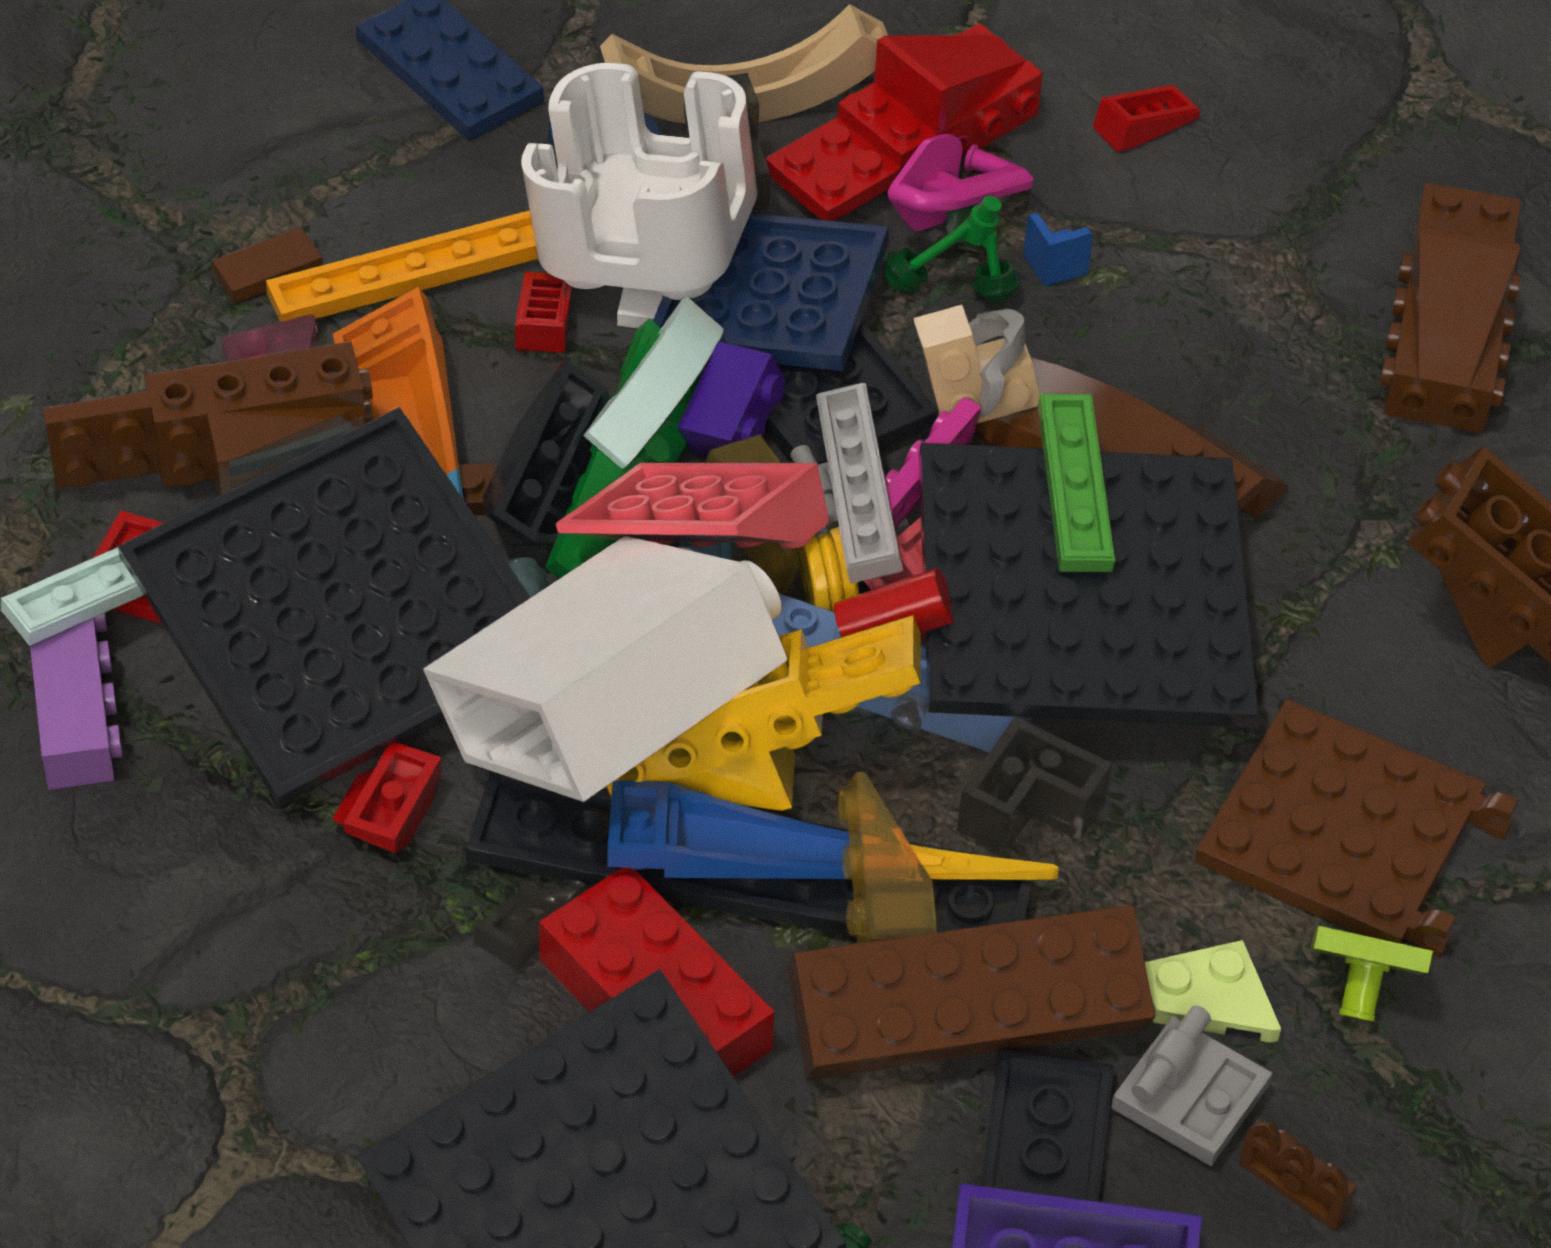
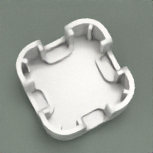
[521,63,757,300]

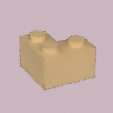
[913,305,1040,423]

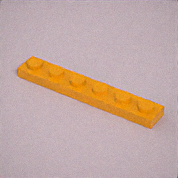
[266,210,538,328]

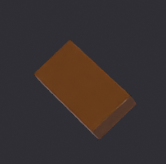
[212,227,323,303]

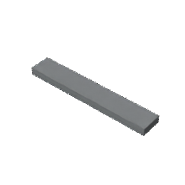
[816,383,903,584]

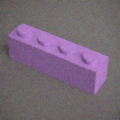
[30,613,122,790]

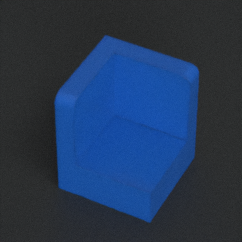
[1023,213,1093,287]

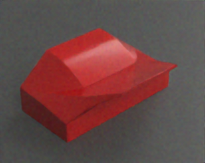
[332,742,442,853]

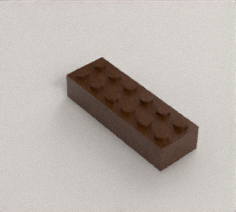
[787,905,1155,1080]

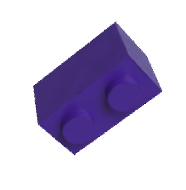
[677,341,786,463]

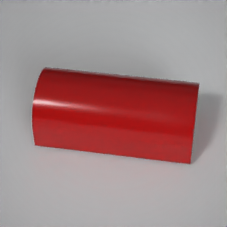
[834,568,954,638]

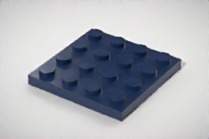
[653,213,889,371]

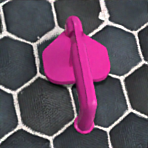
[888,134,1034,231]

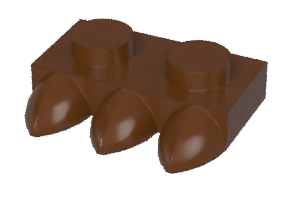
[1239,1118,1357,1231]

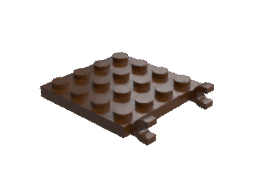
[1194,699,1518,958]

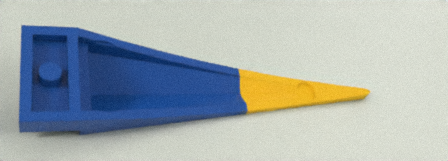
[607,780,1059,880]

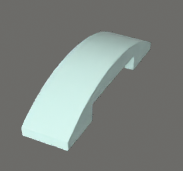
[583,296,724,469]

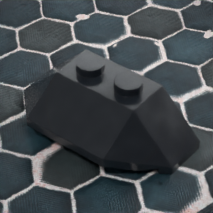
[482,360,610,546]

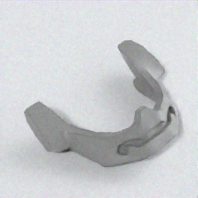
[969,309,1025,417]

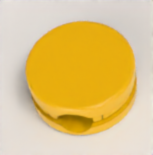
[797,527,859,612]

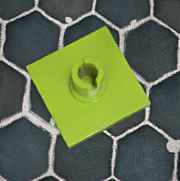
[1310,926,1433,1022]

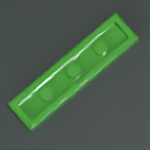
[1038,394,1115,572]

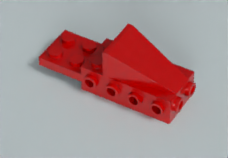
[764,23,1043,221]

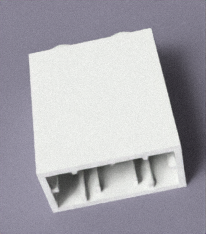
[423,536,788,802]

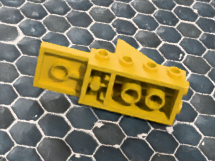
[606,615,921,811]

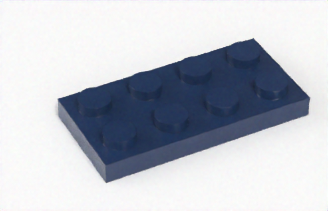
[356,0,544,141]

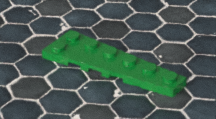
[545,318,705,579]

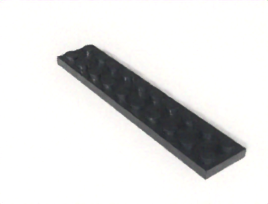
[466,771,1034,941]

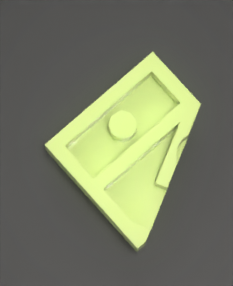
[1145,940,1281,1043]

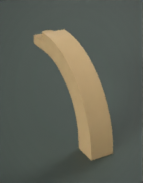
[600,4,888,124]

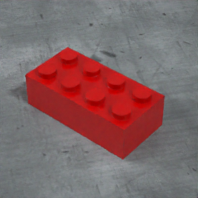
[539,867,775,1077]

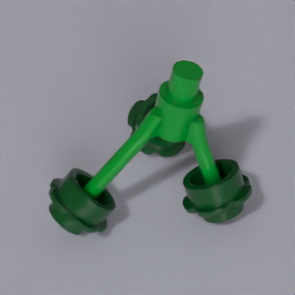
[883,196,1020,302]

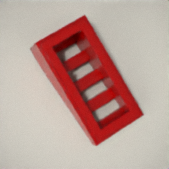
[1093,84,1201,152]
[515,271,573,353]

